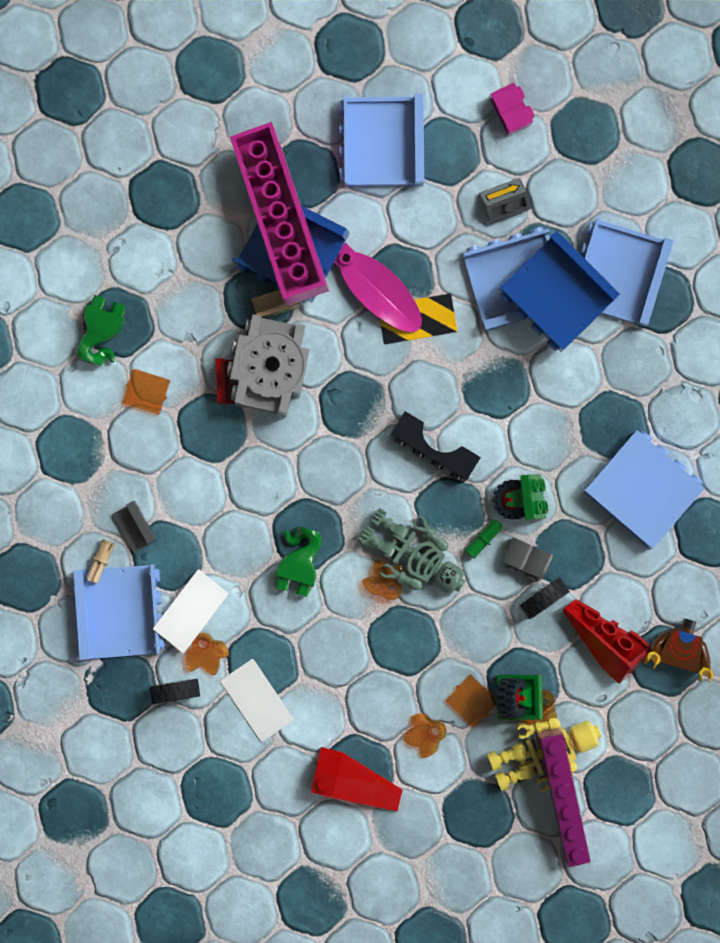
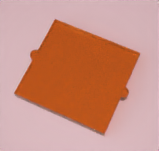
[122,369,171,415]
[446,674,496,727]

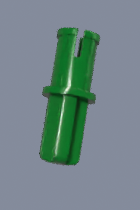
[464,519,503,559]

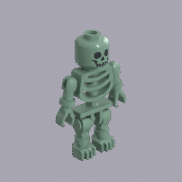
[358,508,466,594]

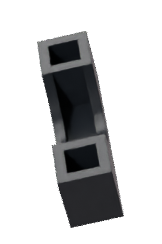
[391,411,481,482]

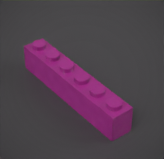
[537,728,591,868]

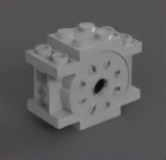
[227,315,310,417]

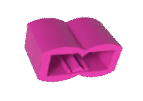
[489,83,535,136]

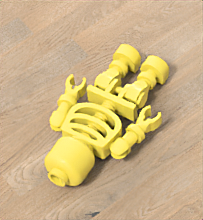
[487,718,602,792]

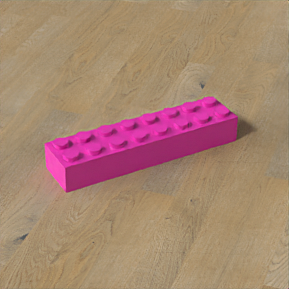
[230,122,330,306]

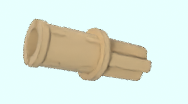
[86,539,115,584]

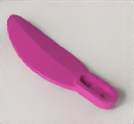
[334,242,422,332]

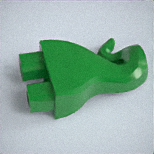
[77,295,126,366]
[276,526,322,597]

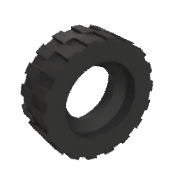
[519,577,570,620]
[149,679,201,704]

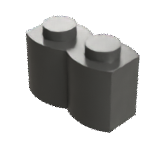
[502,537,554,582]

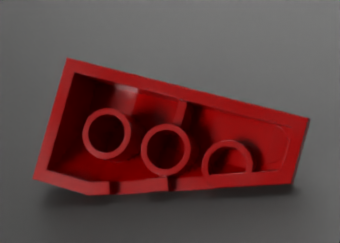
[563,599,651,684]
[310,747,403,811]

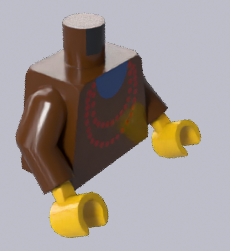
[644,618,713,683]

